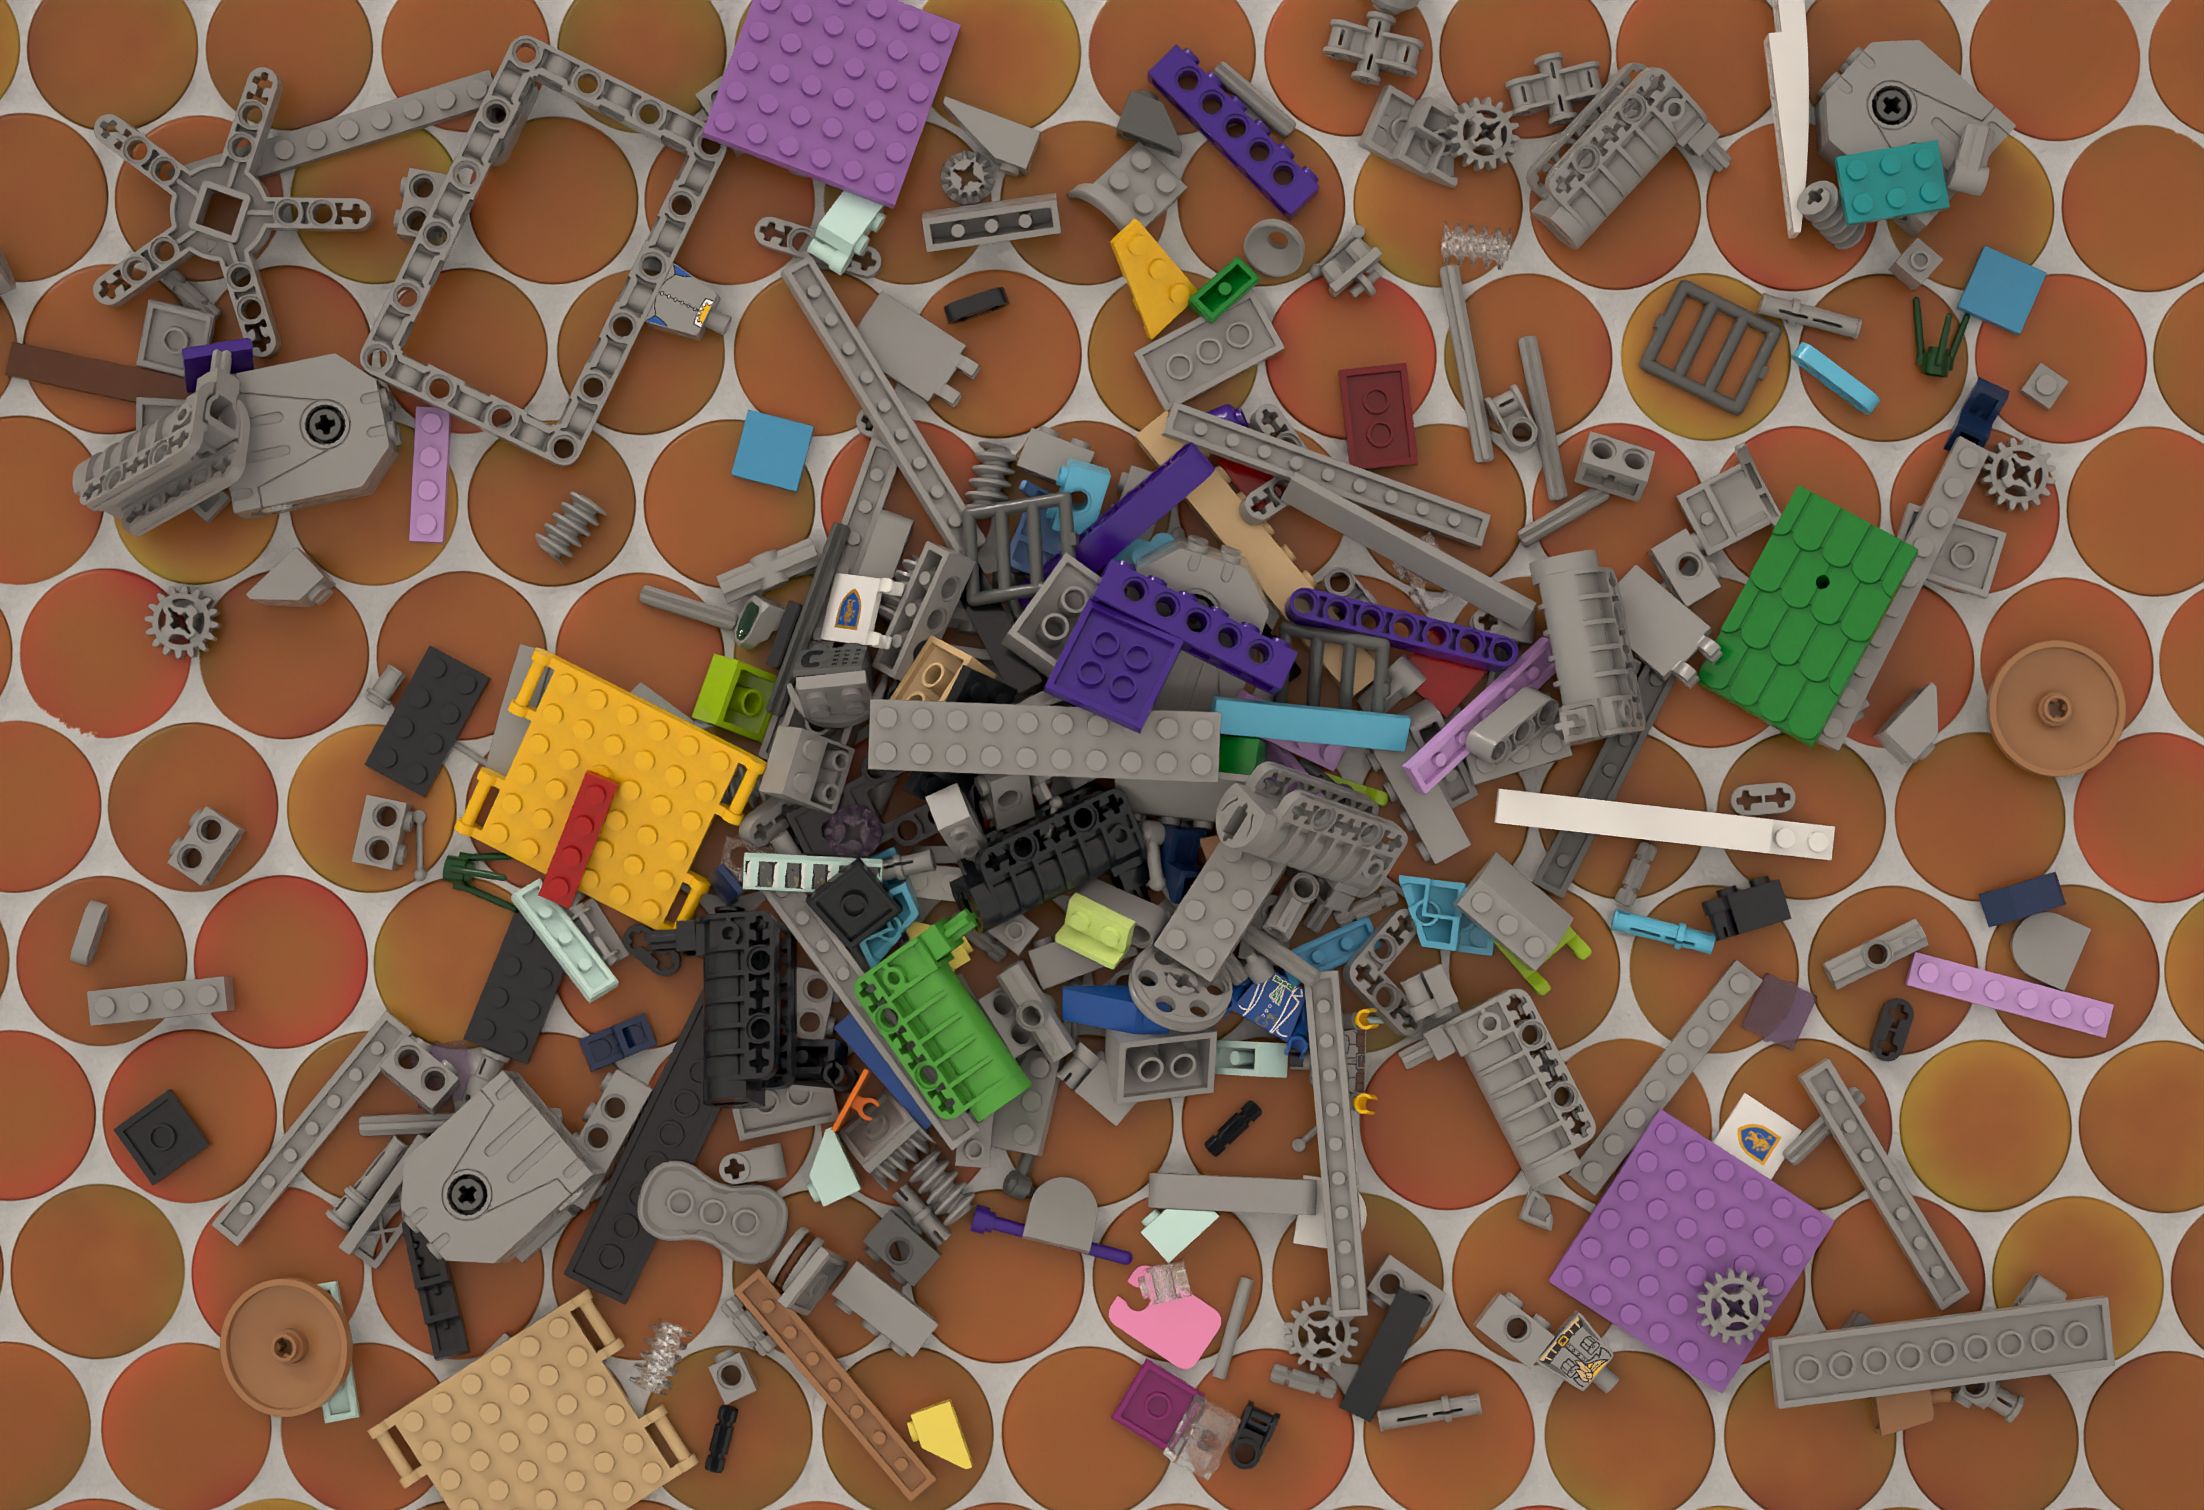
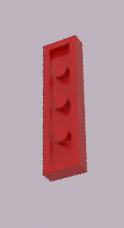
[538,770,620,909]

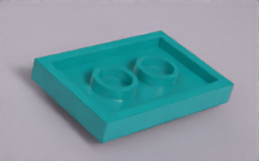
[1834,140,1950,226]

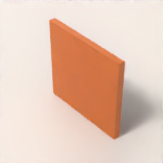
[831,1068,880,1132]

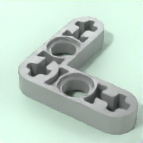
[1239,404,1308,525]
[1343,908,1424,1037]

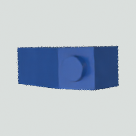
[1061,984,1170,1034]

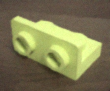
[1055,892,1136,969]

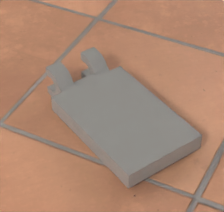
[856,291,981,409]
[1618,565,1723,689]

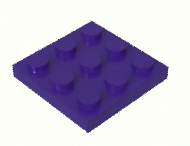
[1044,599,1184,734]

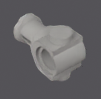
[1951,1381,2025,1423]

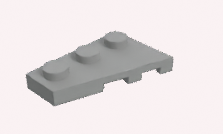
[991,1049,1065,1157]

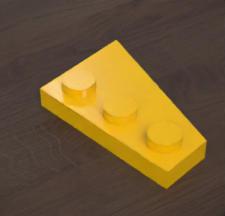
[1110,219,1198,340]

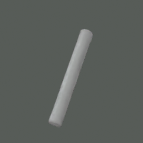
[1212,1276,1254,1380]

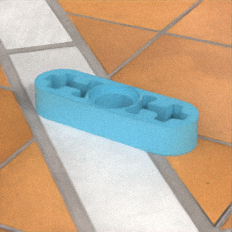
[1791,342,1880,415]

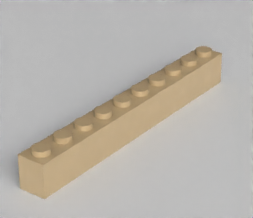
[1135,410,1376,697]

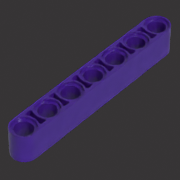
[1018,442,1215,608]
[1284,588,1518,672]

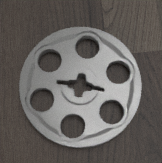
[1128,944,1233,1032]

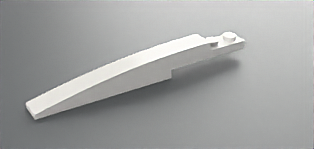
[1763,0,1809,239]
[1494,789,1835,860]

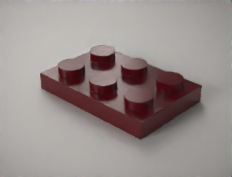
[1338,363,1418,470]

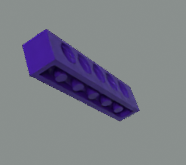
[1147,44,1320,221]
[1090,559,1298,696]

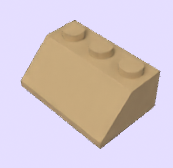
[890,635,997,702]

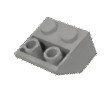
[759,726,855,815]

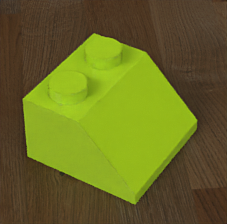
[691,653,777,743]

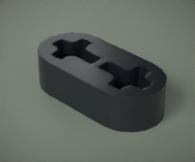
[943,287,1009,325]
[623,925,682,977]
[1869,998,1914,1062]

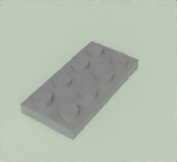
[1134,289,1285,412]
[1153,840,1287,984]

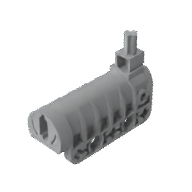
[1526,62,1732,251]
[72,349,250,536]
[1529,550,1646,746]
[1216,761,1408,933]
[1398,989,1596,1188]

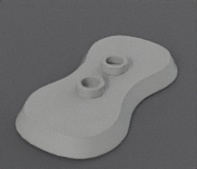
[637,1161,788,1264]

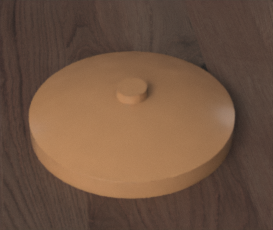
[1986,640,2126,777]
[220,1277,353,1417]

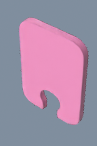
[1109,1265,1221,1369]

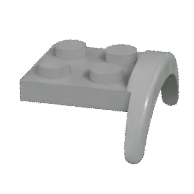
[1067,142,1187,231]
[1675,442,1782,557]
[787,670,888,728]

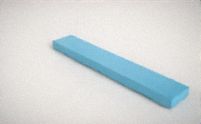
[1211,696,1411,752]

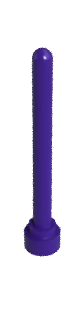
[970,1204,1133,1265]

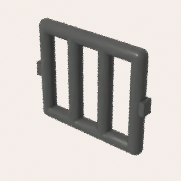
[1639,280,1782,416]
[959,492,1080,606]
[1274,622,1392,713]

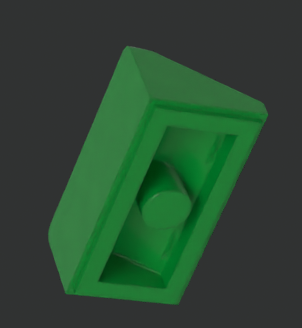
[1188,256,1261,324]

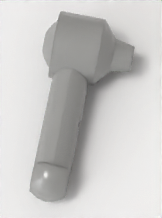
[1138,820,1166,891]
[1238,950,1274,984]

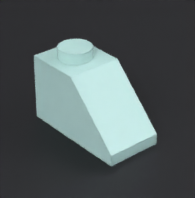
[1215,1040,1288,1078]
[807,1127,863,1207]
[1141,1208,1219,1263]

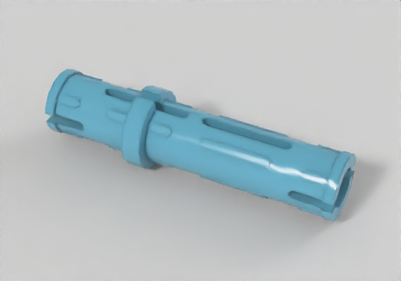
[1610,909,1715,955]

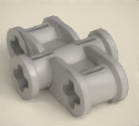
[1322,11,1425,86]
[1504,52,1602,126]

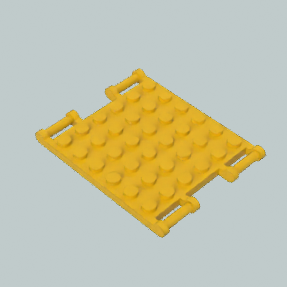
[454,648,767,930]

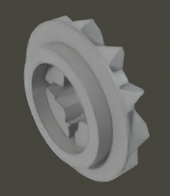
[941,150,995,205]

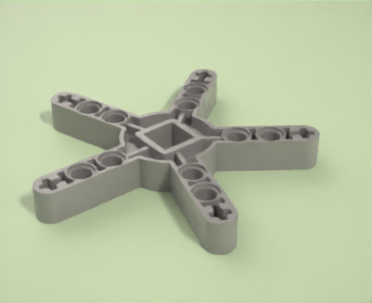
[93,67,376,359]

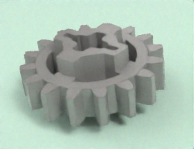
[1445,97,1520,172]
[1980,437,2056,512]
[145,585,221,660]
[1696,1268,1772,1345]
[1284,1296,1359,1371]

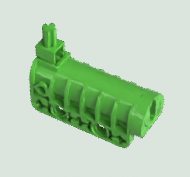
[854,908,1033,1122]

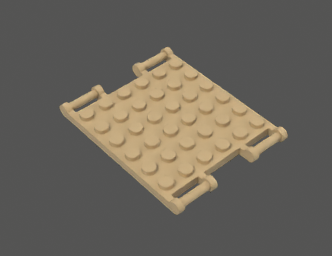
[367,1288,700,1510]

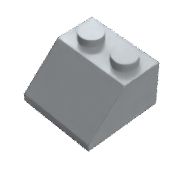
[246,547,336,607]
[1872,682,1938,764]

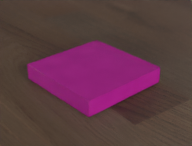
[1111,1358,1205,1454]

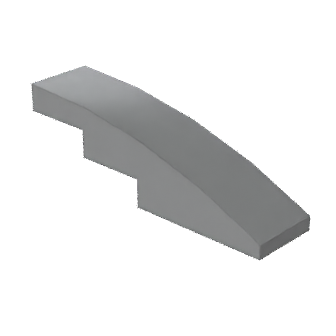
[486,644,550,776]

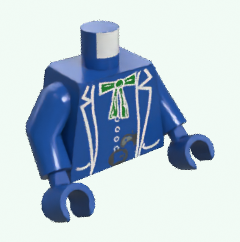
[1219,968,1309,1061]

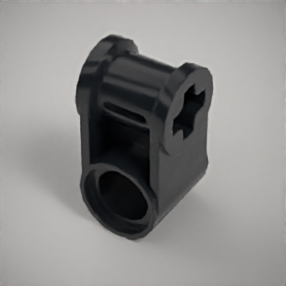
[1228,1400,1281,1470]

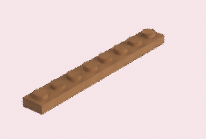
[733,1268,937,1502]

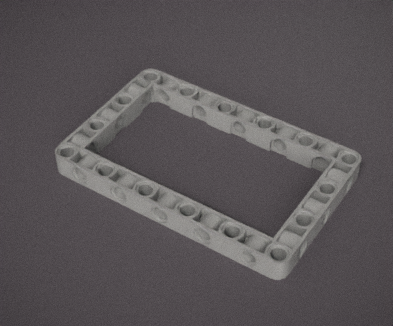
[360,35,728,467]

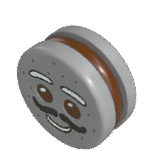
[767,1226,825,1291]

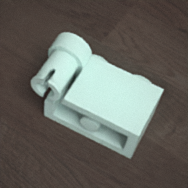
[807,191,886,275]

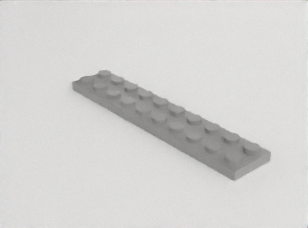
[868,699,1221,783]
[1768,1295,2115,1409]

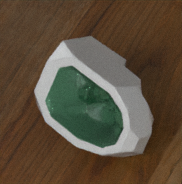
[734,594,786,650]

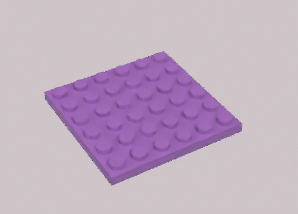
[702,0,961,209]
[1548,1108,1835,1393]

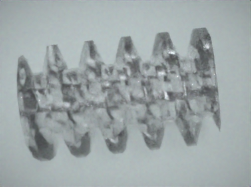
[1440,221,1512,270]
[629,1318,693,1396]

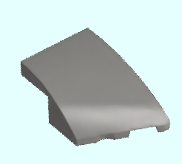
[1358,84,1458,188]

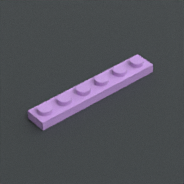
[1402,637,1556,794]
[1904,952,2114,1038]

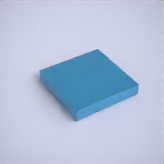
[1956,246,2047,336]
[731,409,814,493]

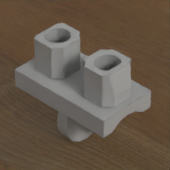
[1321,238,1382,298]

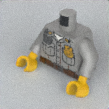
[1289,1008,1379,1115]

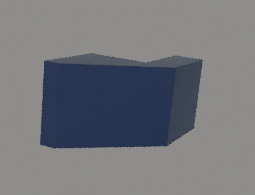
[1943,377,2010,451]
[1160,826,1203,904]
[1979,872,2066,927]

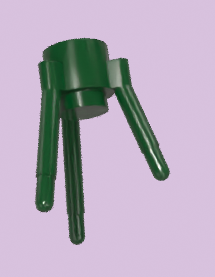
[1913,297,1970,378]
[443,852,519,912]

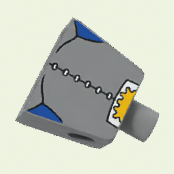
[645,263,732,341]

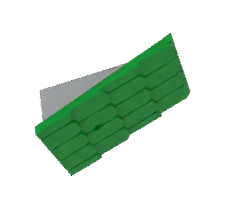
[1696,485,1919,749]

